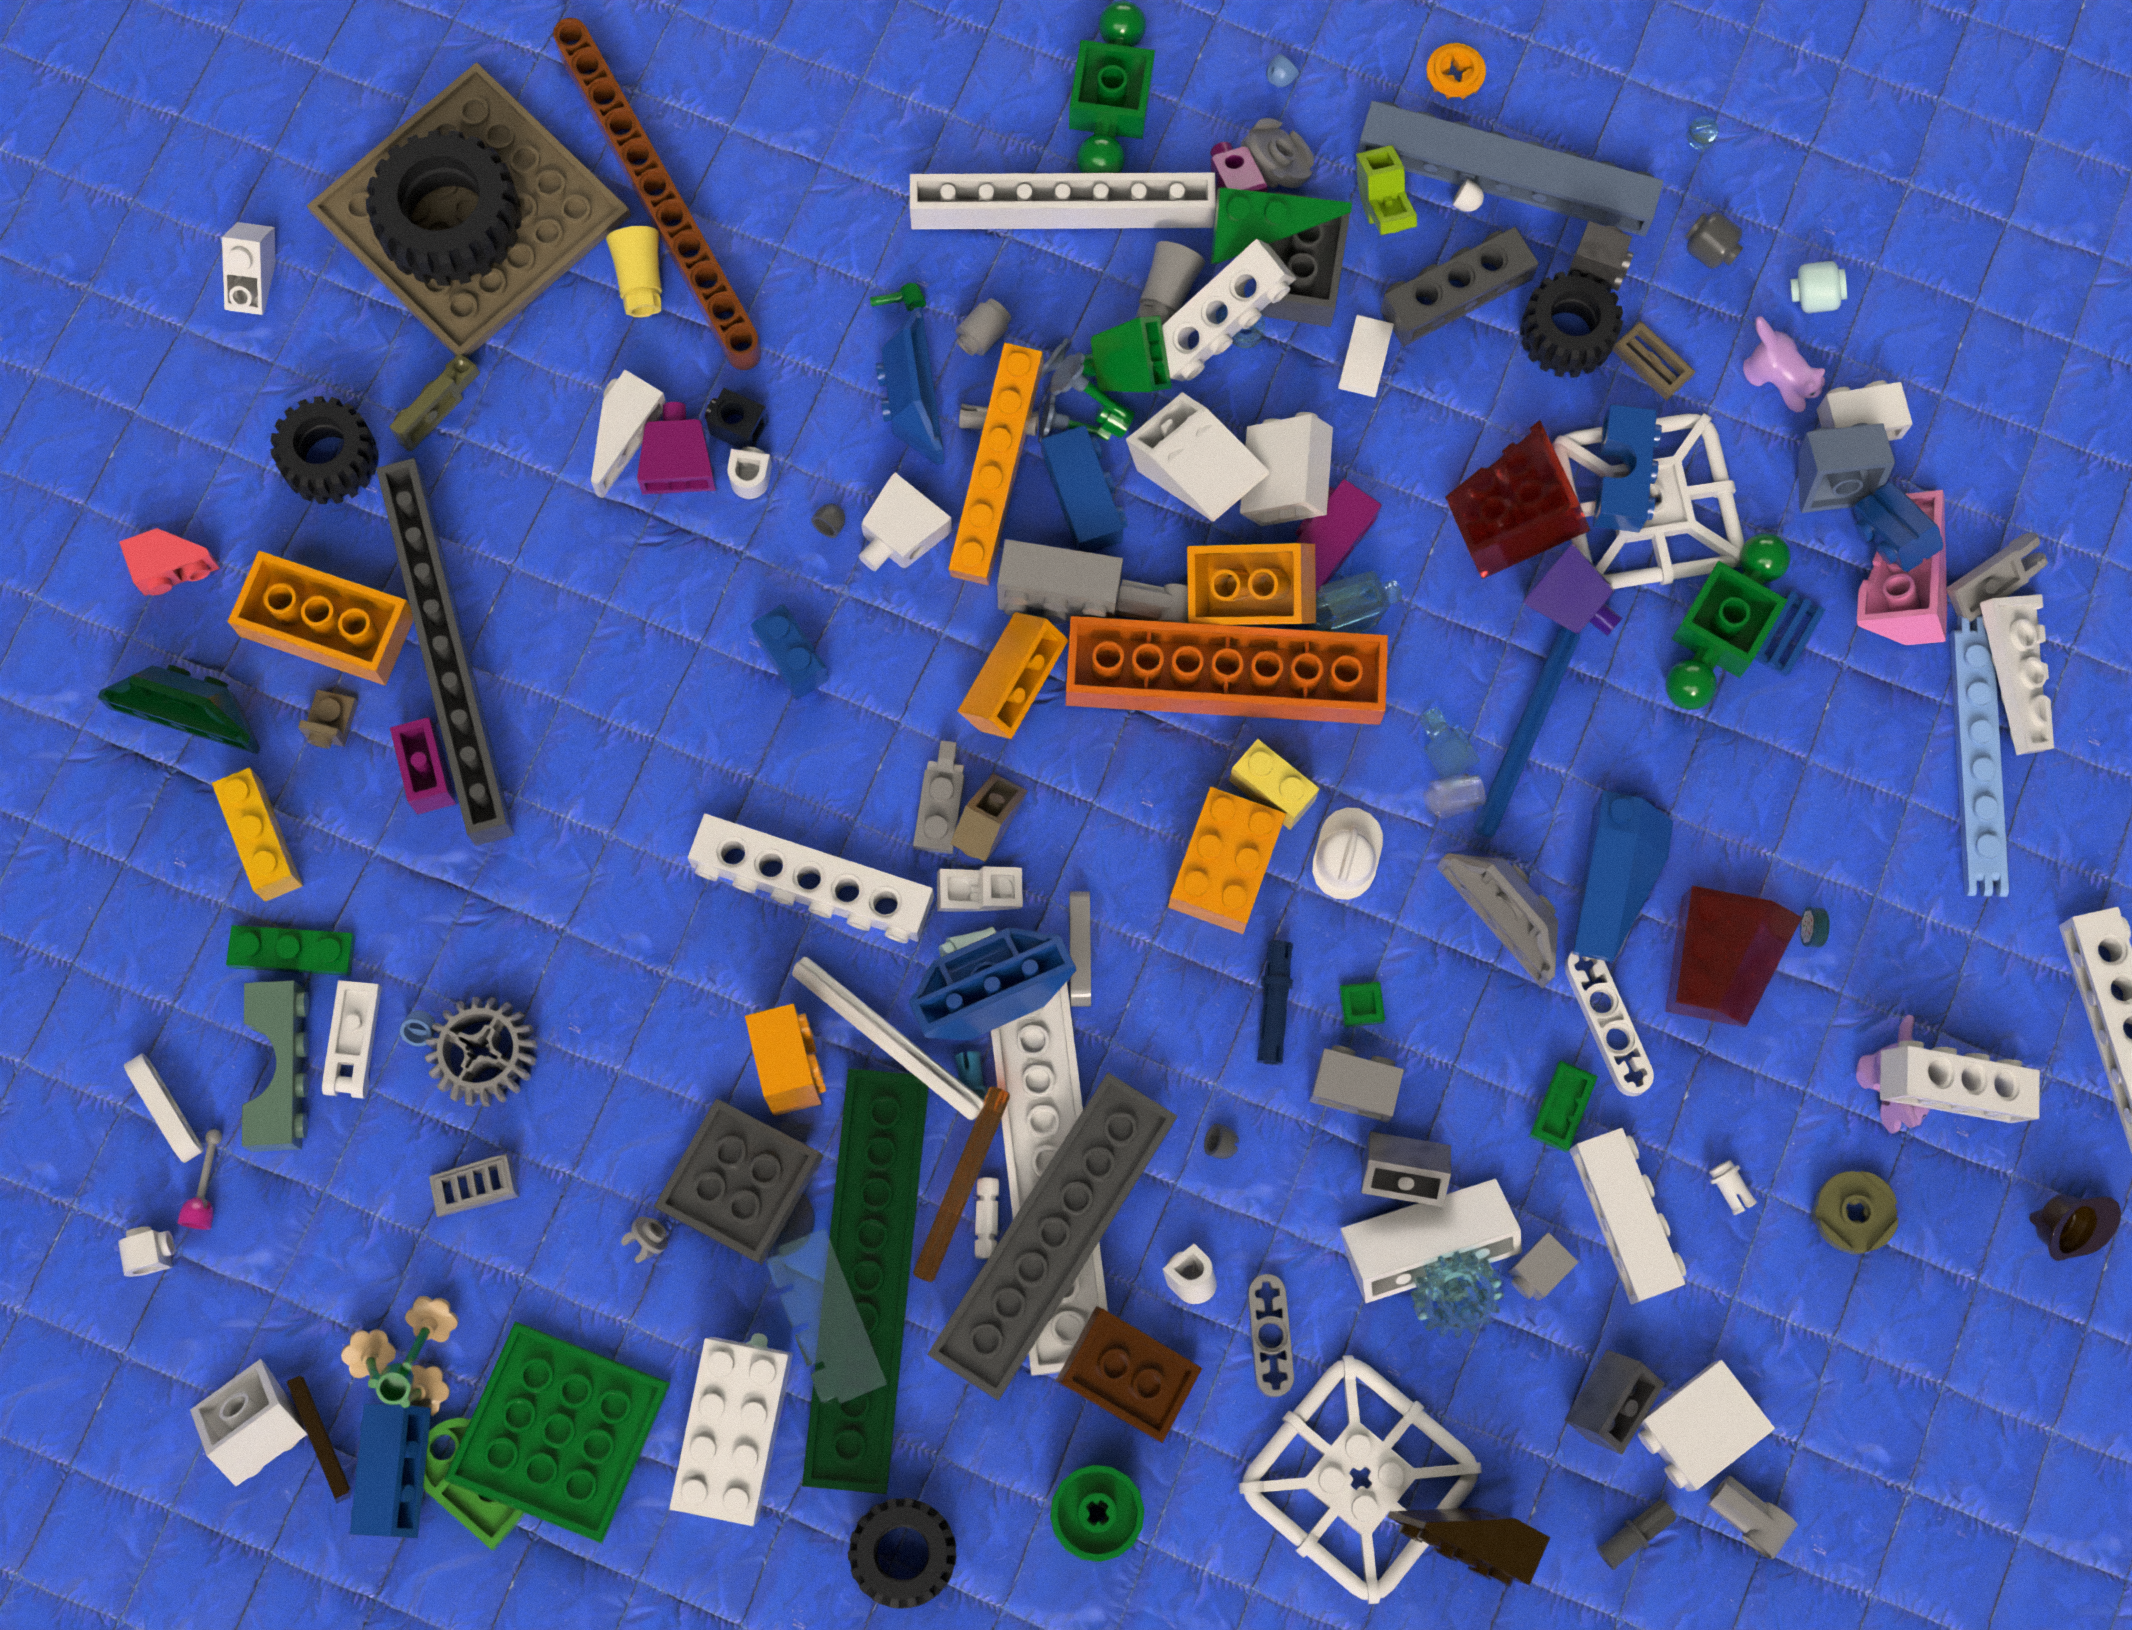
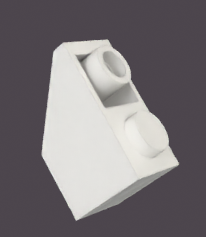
[222,222,276,315]

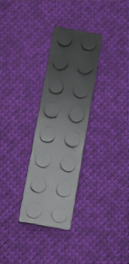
[927,1072,1178,1401]

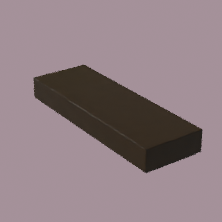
[286,1376,352,1504]

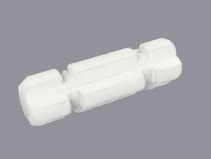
[974,1177,999,1260]

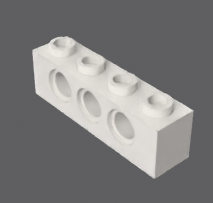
[1162,239,1296,382]
[1880,1041,2040,1123]

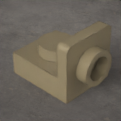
[298,689,358,749]

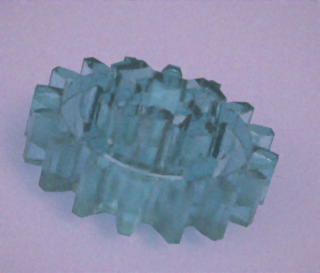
[1411,1251,1504,1338]

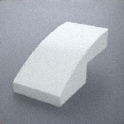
[1338,315,1394,397]
[937,866,1023,912]

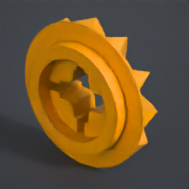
[1426,43,1486,100]

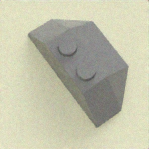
[1437,853,1558,989]

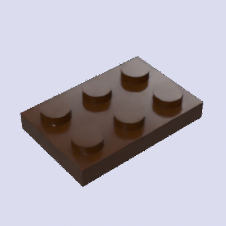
[1055,1306,1202,1443]

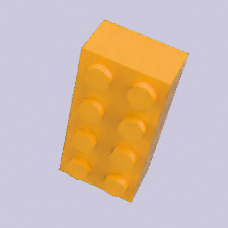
[227,551,414,686]

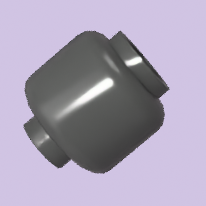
[1685,211,1744,269]

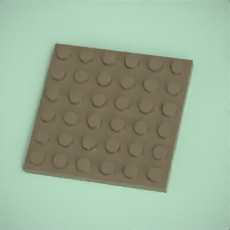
[307,62,631,358]

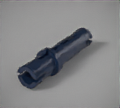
[1257,940,1293,1065]

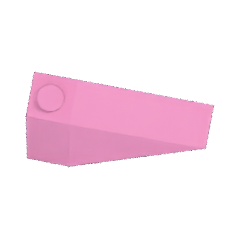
[1857,490,1947,645]

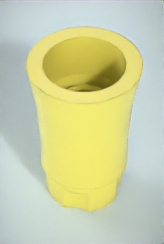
[606,226,662,318]

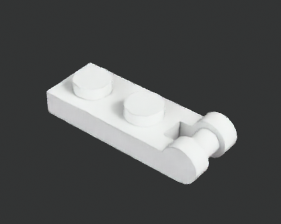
[322,980,382,1099]

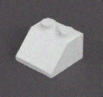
[190,1359,307,1486]

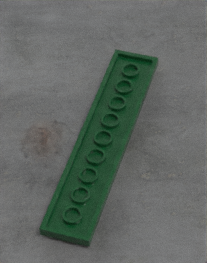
[802,1068,929,1495]

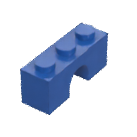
[1593,404,1662,533]

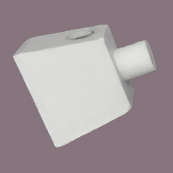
[858,473,952,571]

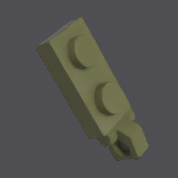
[389,354,480,452]

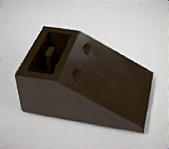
[1387,1507,1551,1587]

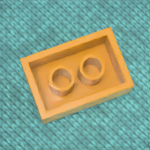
[1187,543,1316,625]
[1168,786,1286,934]
[745,1003,827,1117]

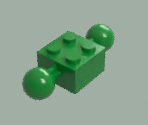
[1069,0,1155,173]
[1665,533,1791,710]

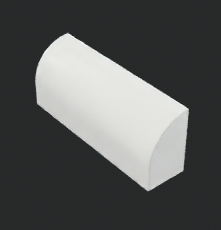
[1340,1178,1522,1303]

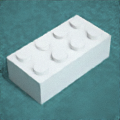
[669,1337,793,1526]

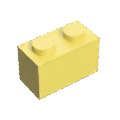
[1229,739,1320,830]

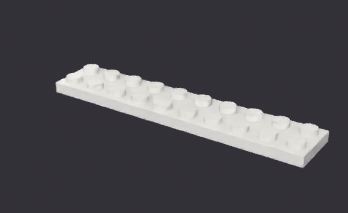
[991,982,1108,1376]

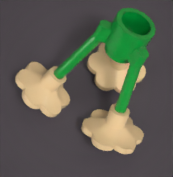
[341,1296,459,1416]

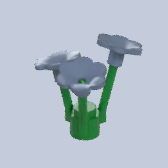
[1038,337,1135,442]

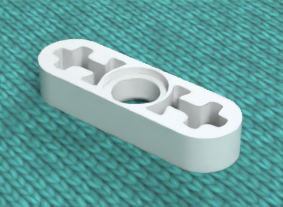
[124,1053,204,1163]

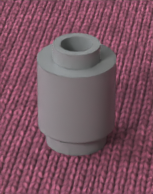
[955,298,1011,356]

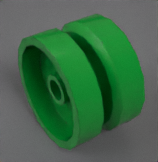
[1050,1465,1145,1562]

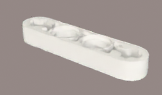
[1564,951,1654,1097]

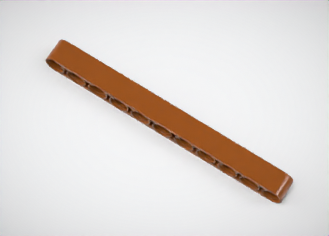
[553,18,761,370]

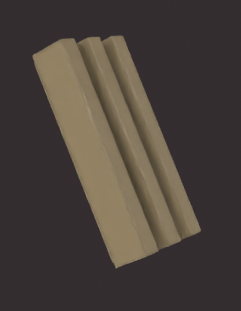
[1612,320,1696,401]

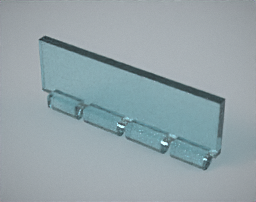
[765,1228,887,1404]

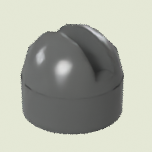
[811,503,845,538]
[1204,1124,1239,1159]

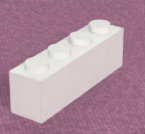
[1569,1128,1686,1305]

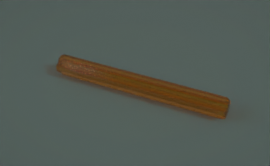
[913,1086,1010,1282]

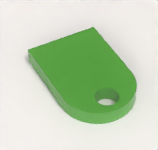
[423,1418,526,1551]

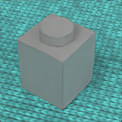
[1508,1232,1578,1301]

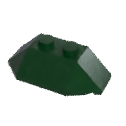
[97,665,260,754]

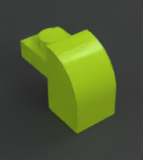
[1356,145,1417,235]

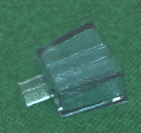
[1308,571,1402,633]

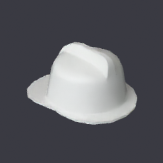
[1312,807,1383,900]

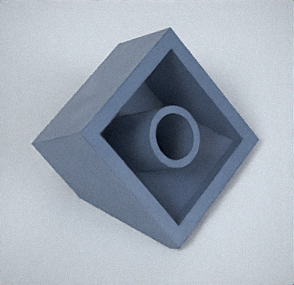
[1799,423,1895,513]

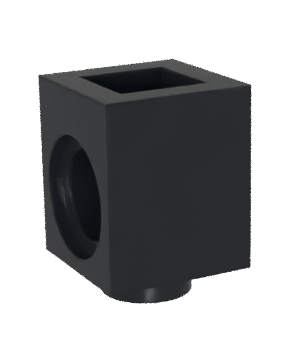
[705,388,768,449]

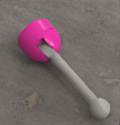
[177,1129,222,1230]

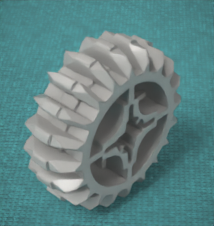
[425,997,538,1107]

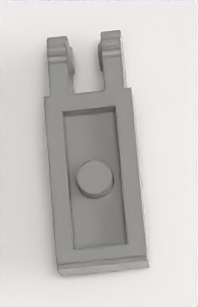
[1946,532,2048,622]

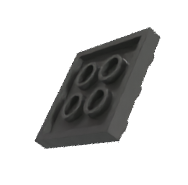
[654,1098,823,1266]

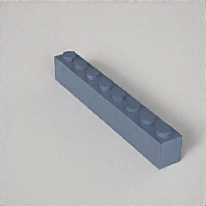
[1357,101,1664,237]

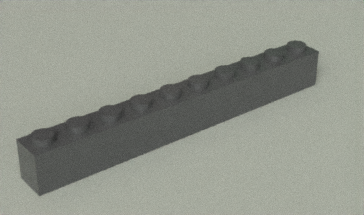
[376,458,515,846]

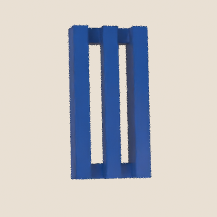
[1754,590,1826,677]

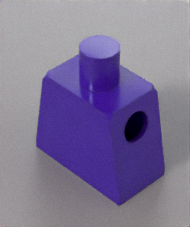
[1523,543,1622,636]

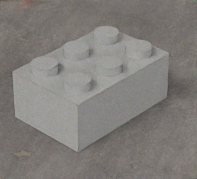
[997,539,1123,624]

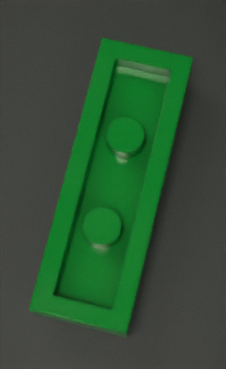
[226,925,356,976]

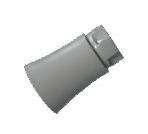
[1136,241,1205,325]

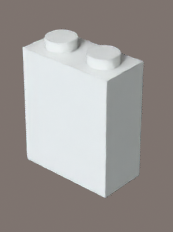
[1240,412,1333,526]
[1638,1360,1775,1492]

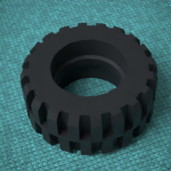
[366,130,522,286]

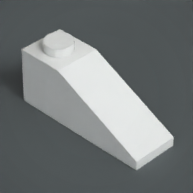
[591,370,666,499]

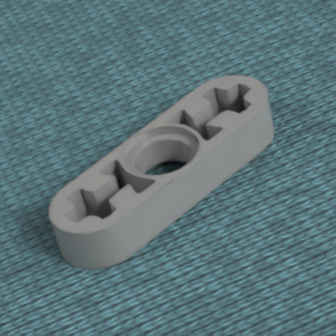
[1069,891,1091,1007]
[1247,1274,1294,1398]

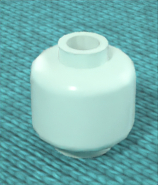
[1790,261,1847,314]

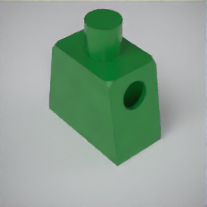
[1082,315,1172,392]

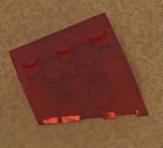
[1445,420,1591,579]
[1665,885,1802,1027]

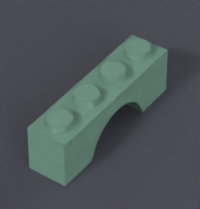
[242,980,309,1152]

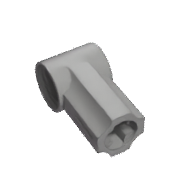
[1116,579,1188,623]
[1706,1475,1798,1560]

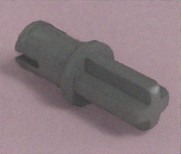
[1596,1500,1676,1570]

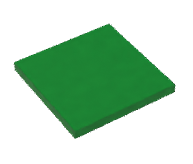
[444,1321,670,1545]

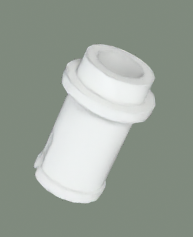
[1709,1160,1757,1215]

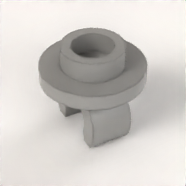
[621,1217,668,1263]

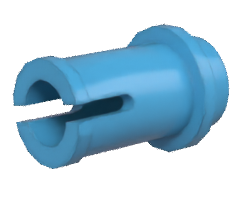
[955,1051,989,1101]

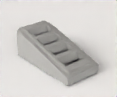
[429,1154,519,1217]

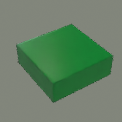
[1339,982,1385,1028]

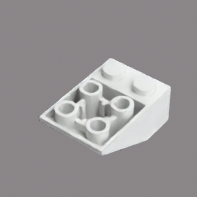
[1126,393,1270,522]

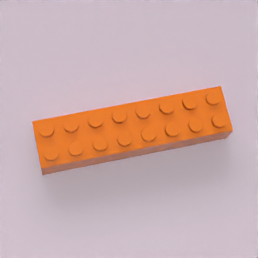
[1065,616,1388,725]

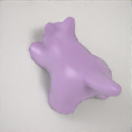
[1743,316,1825,413]
[1856,1015,1931,1134]

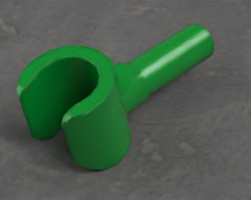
[870,283,926,311]

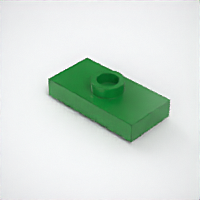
[1528,1060,1598,1153]

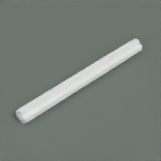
[792,957,985,1120]

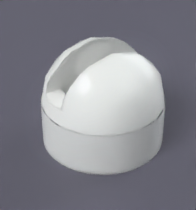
[1451,178,1484,212]

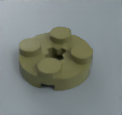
[1811,1171,1899,1255]

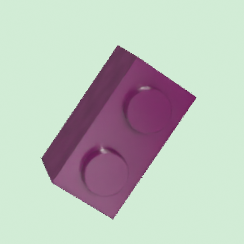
[390,717,456,815]

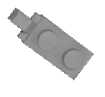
[913,741,965,854]

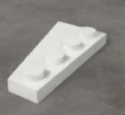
[1980,594,2054,755]

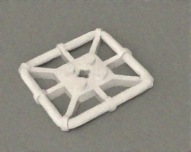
[1552,413,1744,589]
[1239,1355,1482,1605]

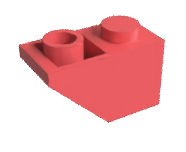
[119,528,220,596]

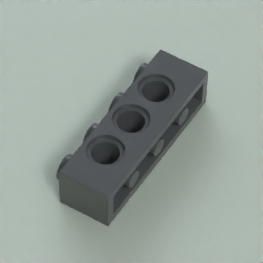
[1380,227,1539,347]

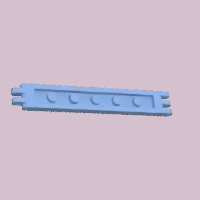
[1950,615,2009,897]

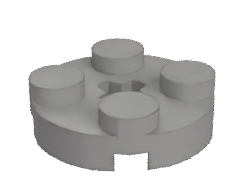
[1241,118,1314,188]

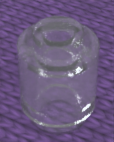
[1423,773,1486,820]

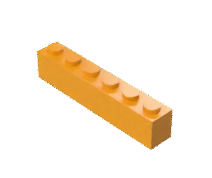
[948,342,1044,586]

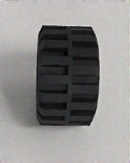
[1520,270,1623,378]
[270,396,378,505]
[848,1498,957,1609]

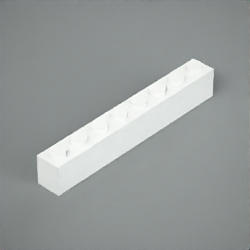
[910,173,1216,229]

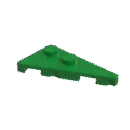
[1211,187,1352,264]

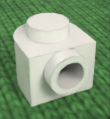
[727,447,772,499]
[118,1227,175,1277]
[1163,1244,1217,1304]

